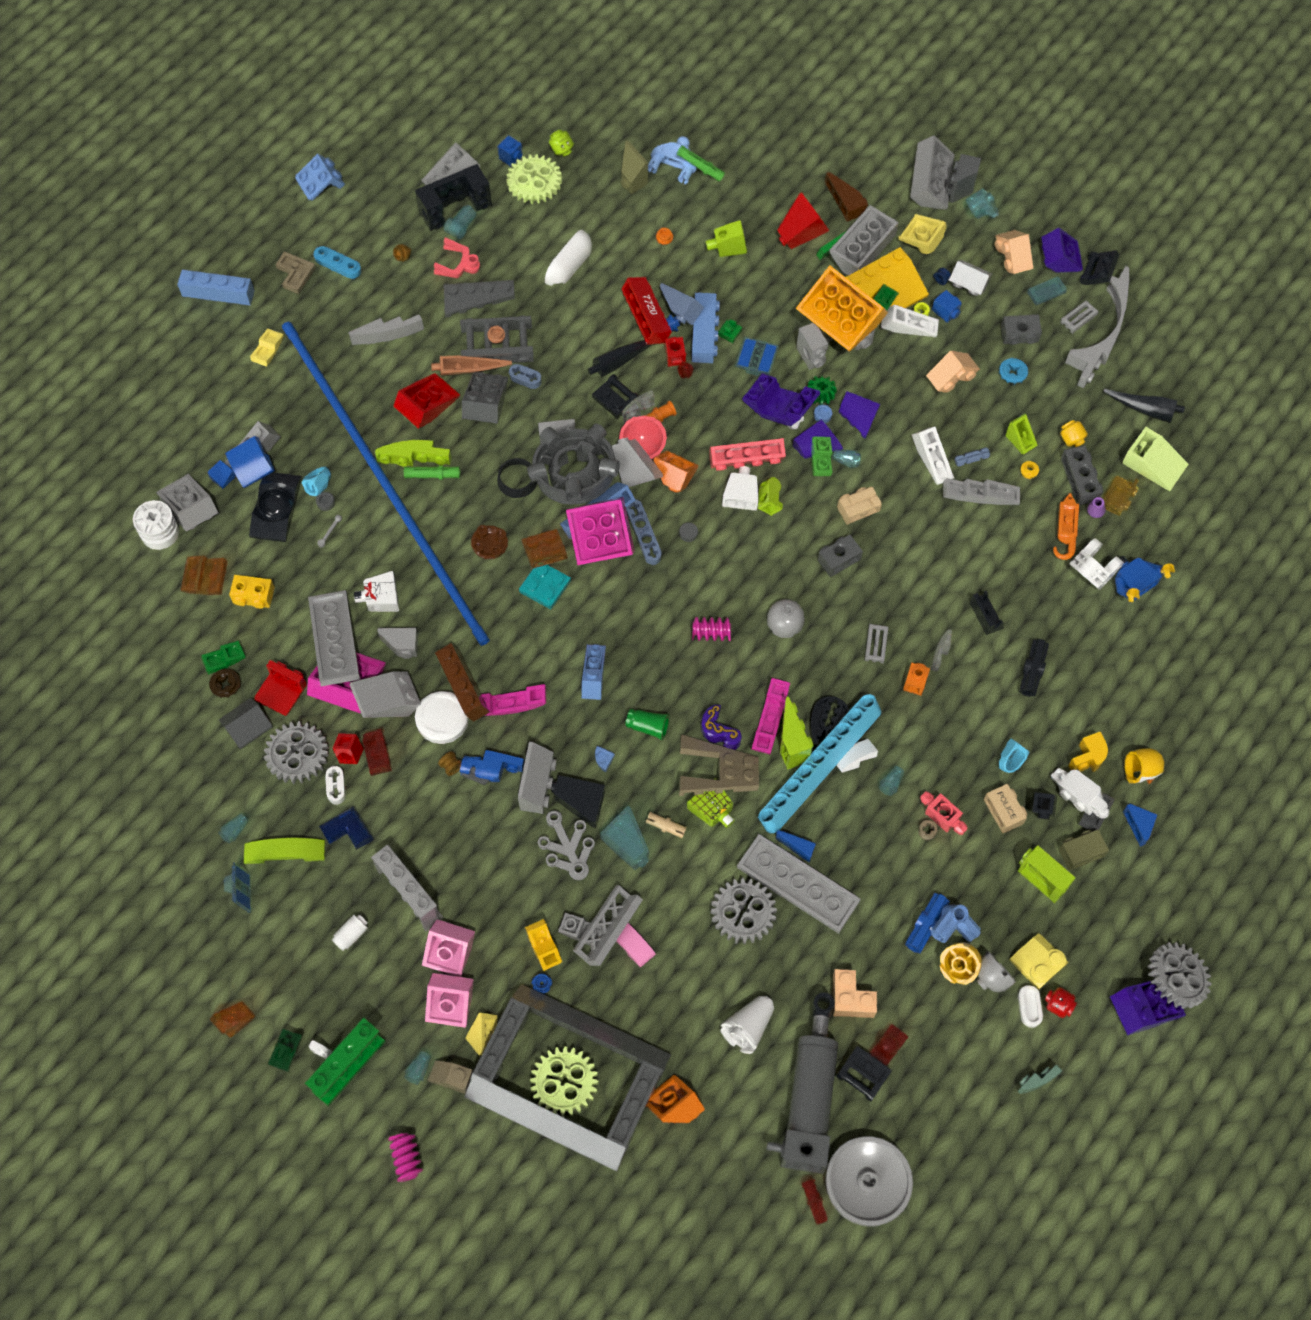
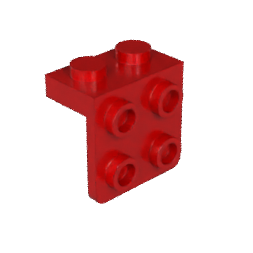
[254,660,307,716]

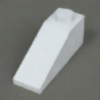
[881,305,939,337]
[912,427,954,485]

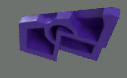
[839,391,880,439]
[793,420,843,459]

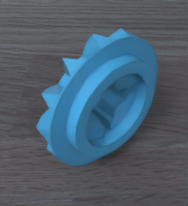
[999,358,1028,385]

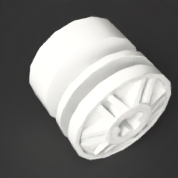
[133,500,180,550]

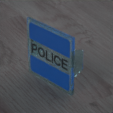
[735,337,779,376]
[224,863,251,913]

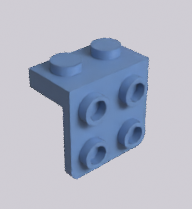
[296,154,345,201]

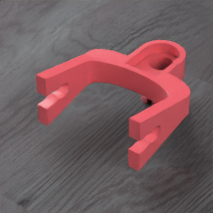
[434,237,480,278]

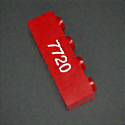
[621,277,672,344]

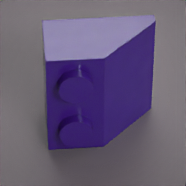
[1041,228,1083,273]

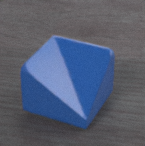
[207,460,236,489]

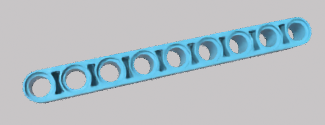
[758,694,881,833]

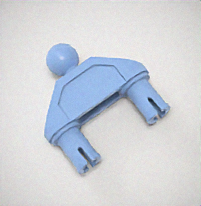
[648,136,697,184]

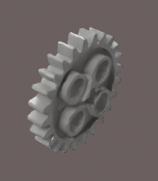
[264,721,329,784]
[711,878,777,944]
[1148,942,1212,1009]

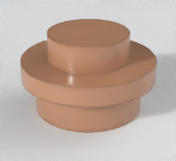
[487,326,505,343]

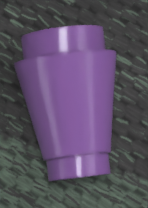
[1087,497,1106,518]

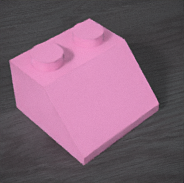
[422,919,475,977]
[425,973,474,1028]

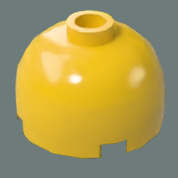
[940,942,982,985]

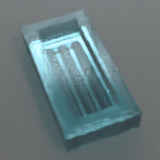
[1027,277,1067,305]

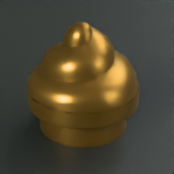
[393,244,411,262]

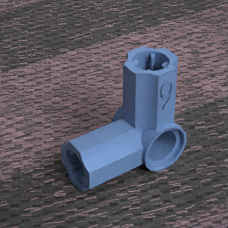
[931,905,981,943]

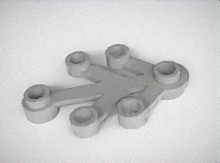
[538,810,595,880]

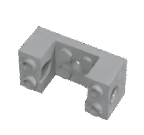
[797,323,875,370]

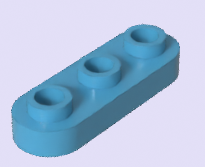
[314,246,361,279]

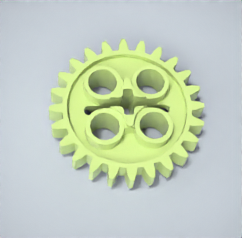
[507,154,562,204]
[530,1047,598,1117]

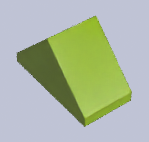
[1005,414,1038,455]

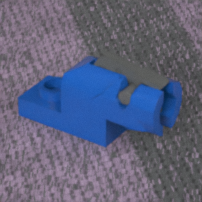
[460,750,525,785]

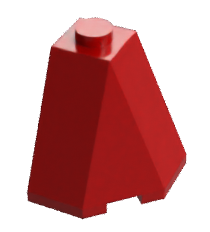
[777,192,829,249]

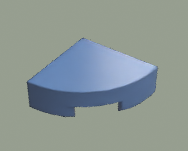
[595,746,615,772]

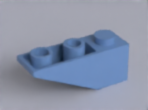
[582,644,606,700]

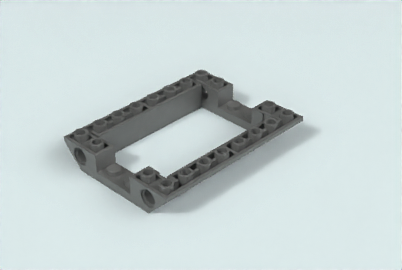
[465,984,671,1172]

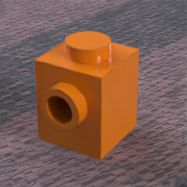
[903,663,930,696]

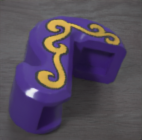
[701,705,742,750]

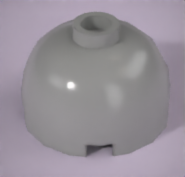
[767,599,805,638]
[976,951,1016,992]

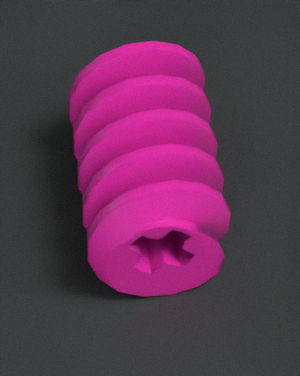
[692,617,731,641]
[388,1133,423,1182]

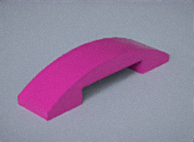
[751,678,790,755]
[481,684,546,716]

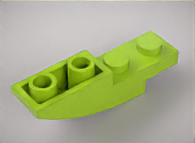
[375,440,452,467]

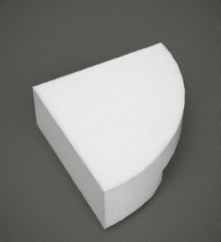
[309,1040,332,1059]

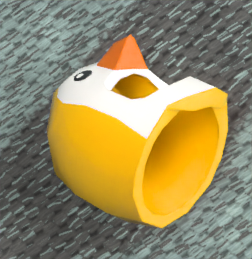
[1124,748,1165,784]

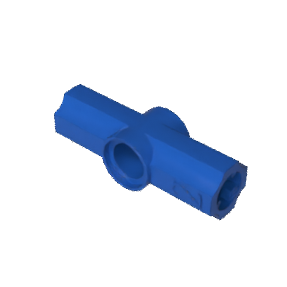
[905,893,950,954]

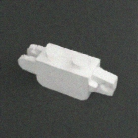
[1051,768,1110,819]

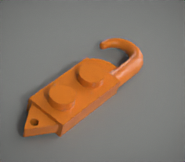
[1053,493,1079,560]

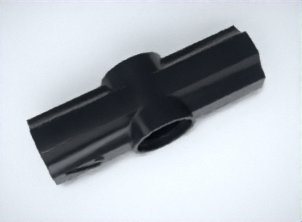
[1019,639,1049,697]

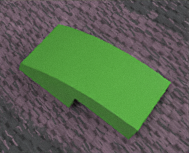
[812,437,832,476]

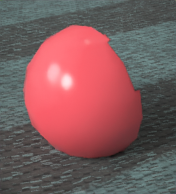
[619,416,667,459]

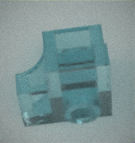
[965,188,999,219]

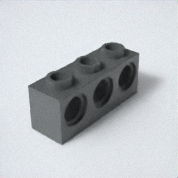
[1061,446,1103,505]

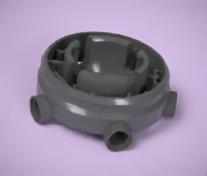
[527,424,620,505]

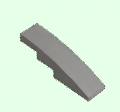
[348,314,424,345]
[943,478,1020,505]

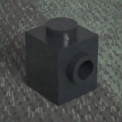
[1032,792,1057,820]

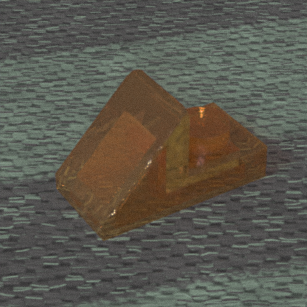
[210,1001,255,1038]

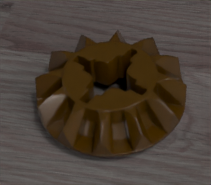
[209,669,241,698]

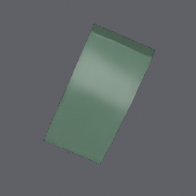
[1018,1065,1062,1094]

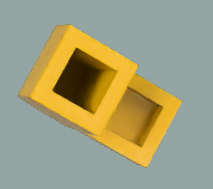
[1068,732,1108,772]
[525,919,562,971]

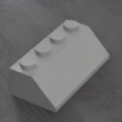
[911,136,954,210]
[830,205,898,275]

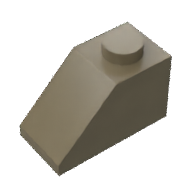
[428,1060,473,1094]

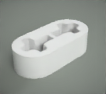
[325,766,346,804]

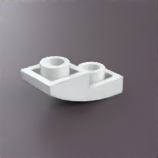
[837,739,878,772]

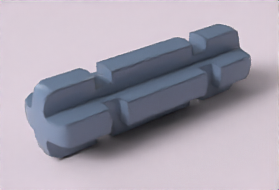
[954,447,990,466]

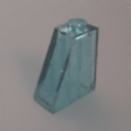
[600,806,649,871]

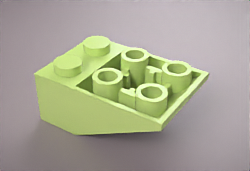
[1122,427,1189,491]

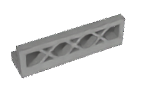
[573,885,643,966]

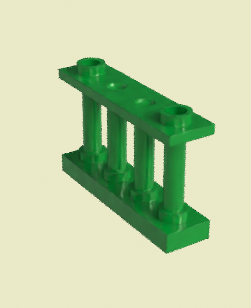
[305,1018,385,1107]

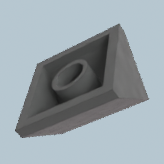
[219,698,273,750]

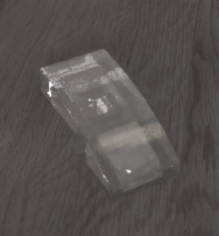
[931,630,952,671]

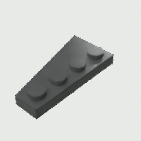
[444,280,515,318]

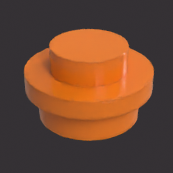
[656,228,673,245]

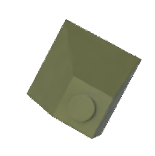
[621,140,648,194]

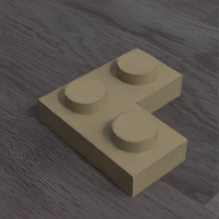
[276,252,316,294]

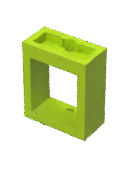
[1018,846,1076,903]

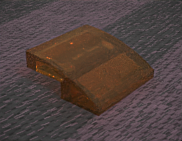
[180,556,227,595]

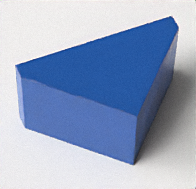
[1123,804,1157,847]

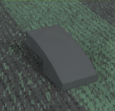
[1078,792,1115,832]

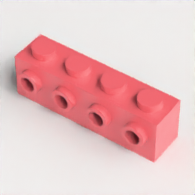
[709,438,786,471]

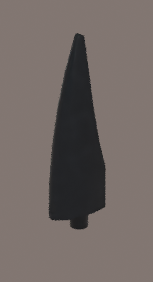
[588,340,652,377]
[1104,389,1185,423]

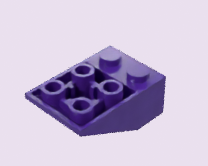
[1110,981,1186,1035]

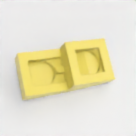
[251,329,284,367]

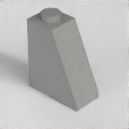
[612,437,663,487]

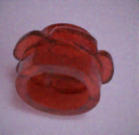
[677,361,693,379]

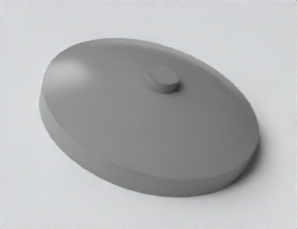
[826,1137,913,1226]

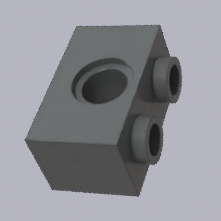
[1001,315,1042,345]
[818,535,863,577]

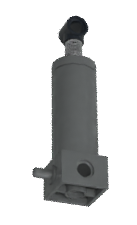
[766,993,838,1174]

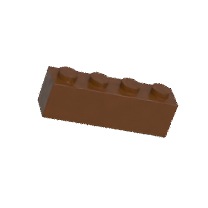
[435,643,490,722]

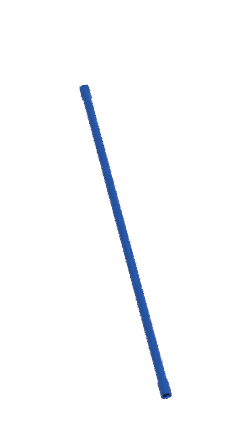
[282,322,490,646]

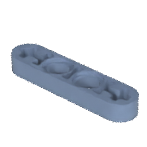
[626,500,661,565]

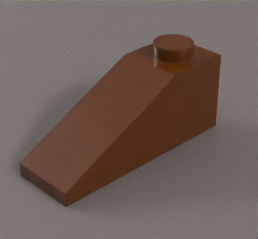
[825,172,868,222]

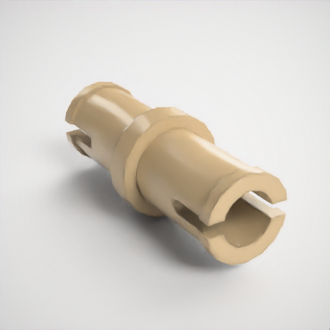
[646,812,687,839]

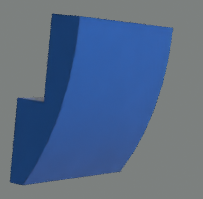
[225,436,274,488]

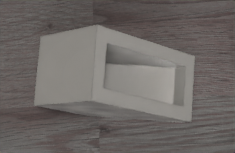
[378,628,418,659]

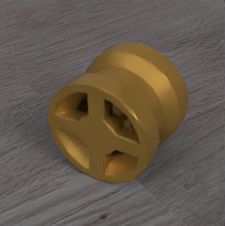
[438,751,462,776]

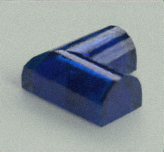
[319,806,374,850]

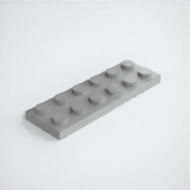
[308,590,360,686]
[737,834,861,934]

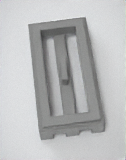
[1060,300,1099,334]
[865,624,888,664]

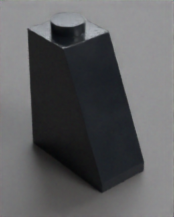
[551,775,605,828]

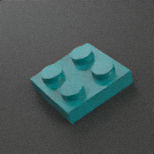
[519,560,571,610]

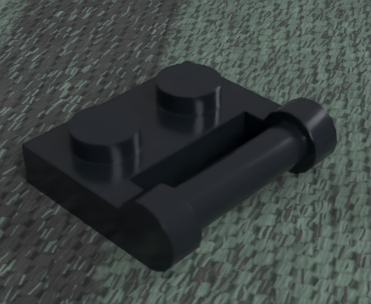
[1080,250,1120,285]
[592,374,640,419]
[836,1046,892,1102]

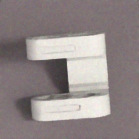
[1069,538,1124,590]

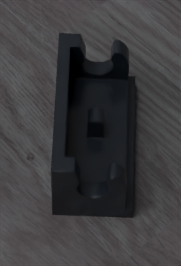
[970,591,1004,635]

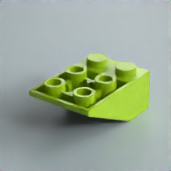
[780,697,813,770]

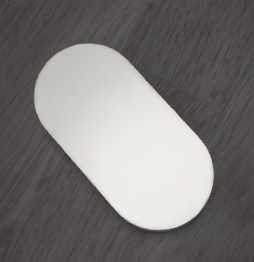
[1018,985,1043,1028]

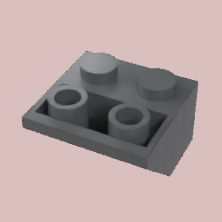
[947,154,981,203]

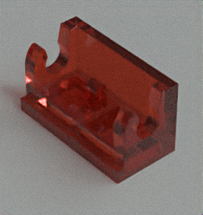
[362,729,392,776]

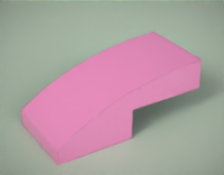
[616,923,656,967]

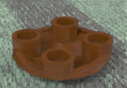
[471,525,508,559]

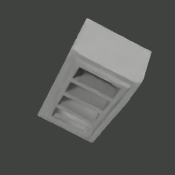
[538,419,575,443]

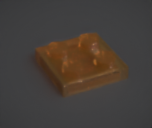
[521,529,568,569]

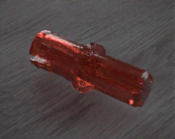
[801,1179,828,1225]

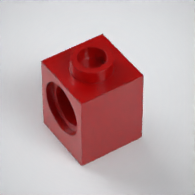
[665,337,686,367]
[332,733,364,764]

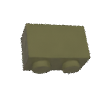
[1059,830,1109,871]

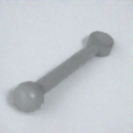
[317,515,342,548]

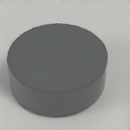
[316,492,335,511]
[679,523,698,542]

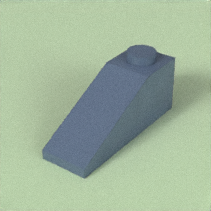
[660,283,704,325]

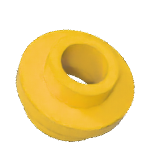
[1020,461,1039,479]

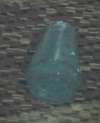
[833,449,861,468]
[879,766,904,796]
[219,814,248,843]
[404,1051,431,1085]

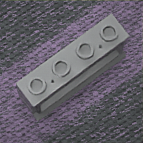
[371,845,444,932]

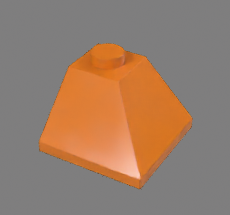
[654,450,699,492]
[646,1074,705,1123]

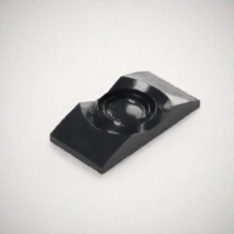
[249,472,302,542]

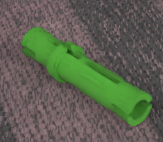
[676,145,725,182]
[404,465,460,480]

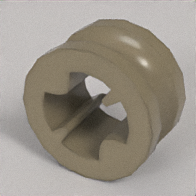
[918,820,937,840]

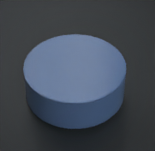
[814,405,832,423]

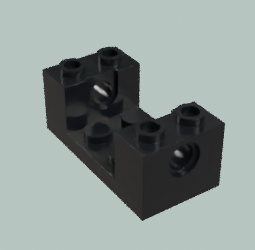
[415,164,492,231]

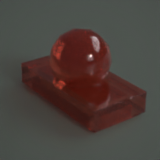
[870,1024,908,1066]

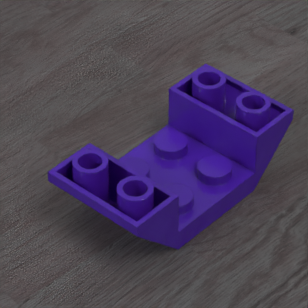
[742,374,820,427]

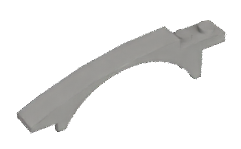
[1065,266,1129,388]

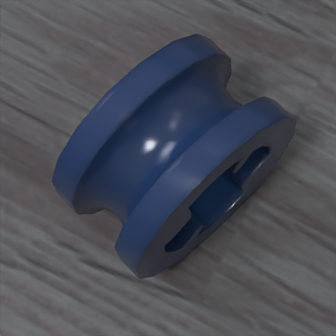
[933,267,951,285]

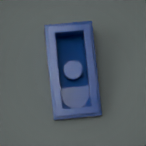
[776,830,816,862]

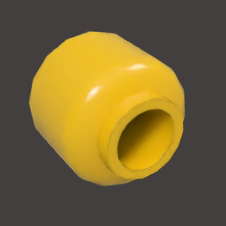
[1060,420,1088,447]

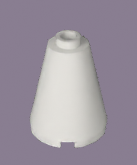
[721,996,774,1054]

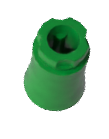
[626,709,670,740]

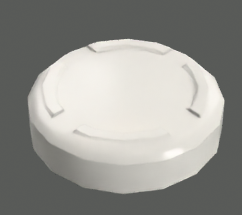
[415,691,469,744]

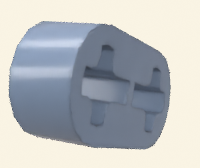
[509,364,542,389]

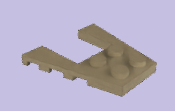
[679,735,759,796]

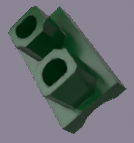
[268,1029,303,1072]

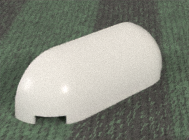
[545,230,592,286]

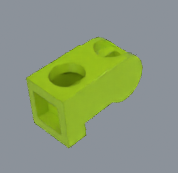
[758,477,783,516]

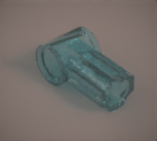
[444,205,477,239]

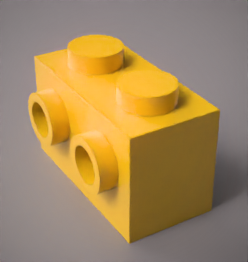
[229,575,275,609]

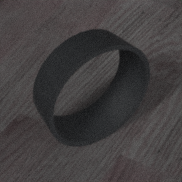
[497,458,537,498]

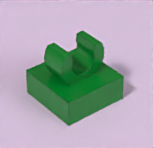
[718,319,742,343]

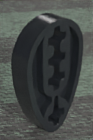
[810,696,849,748]

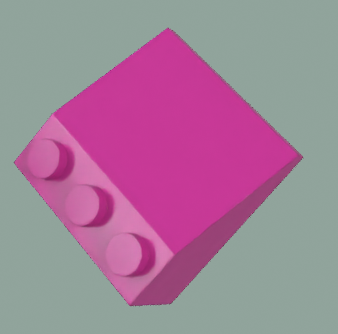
[566,497,635,565]
[307,653,386,713]

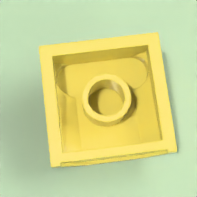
[898,214,946,254]
[1009,933,1069,990]

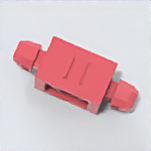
[920,791,968,835]

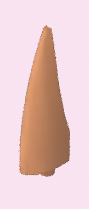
[431,356,512,376]

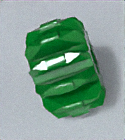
[808,375,837,405]

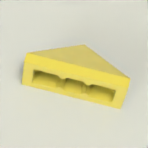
[466,1013,497,1055]

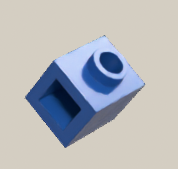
[498,135,523,167]
[932,290,962,323]

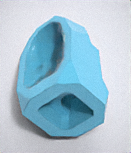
[301,467,331,496]
[999,739,1029,773]

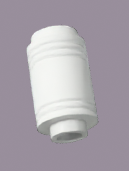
[332,915,368,951]

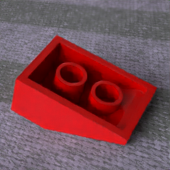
[393,373,460,429]

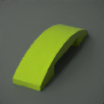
[244,838,325,864]

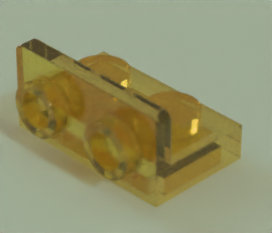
[1103,475,1139,516]

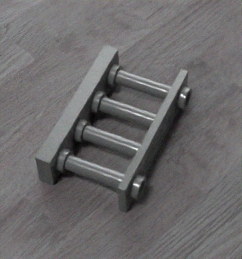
[460,315,534,363]

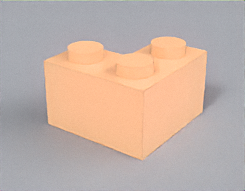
[995,230,1033,274]
[926,351,980,392]
[833,969,877,1018]

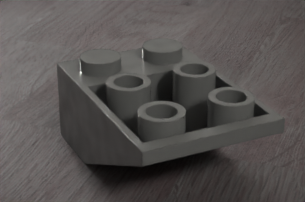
[462,372,508,423]

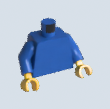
[1115,556,1175,603]

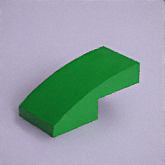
[201,641,245,674]

